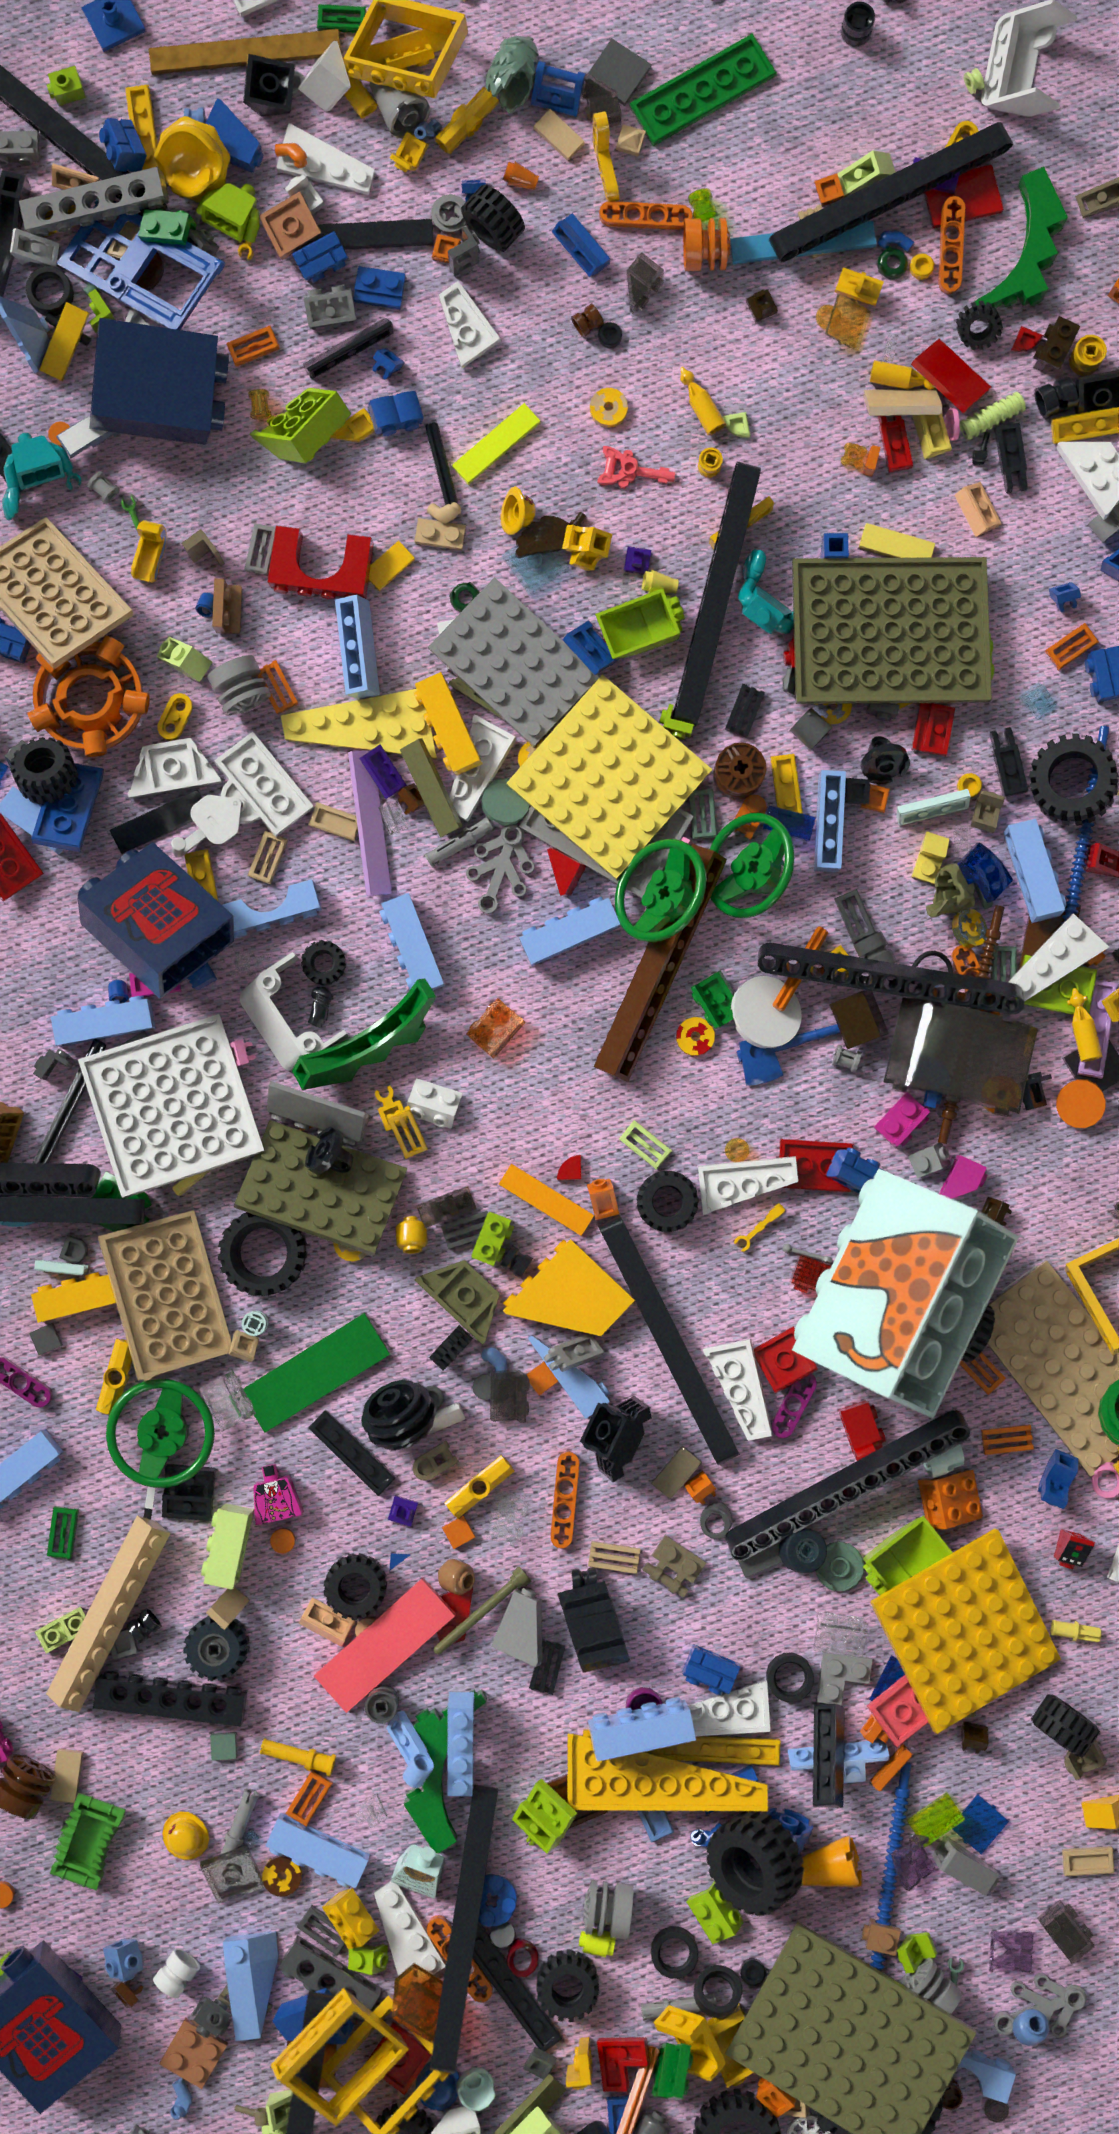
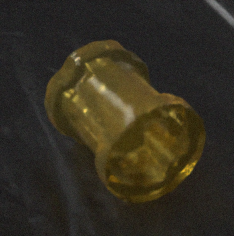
[248,389,272,420]

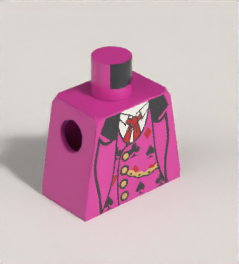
[254,1464,304,1525]

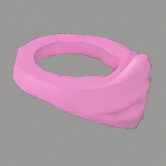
[943,408,960,441]
[1091,1461,1119,1498]

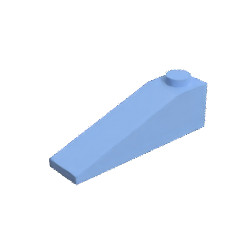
[528,1335,611,1419]

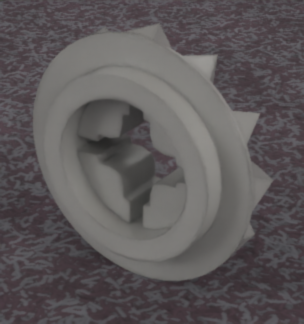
[431,194,466,234]

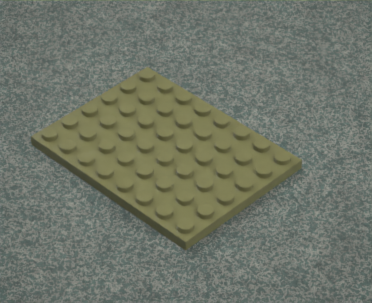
[792,557,992,704]
[725,1921,977,2134]

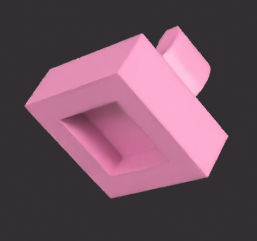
[229,1039,256,1068]

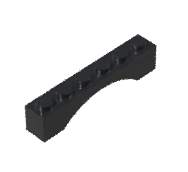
[0,170,32,297]

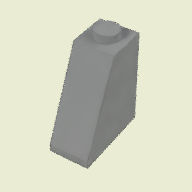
[491,1587,543,1667]
[932,1835,999,1896]

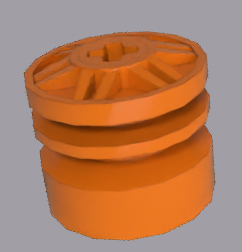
[683,218,730,271]

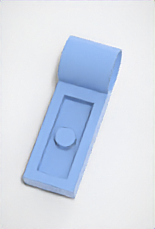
[386,1711,434,1788]

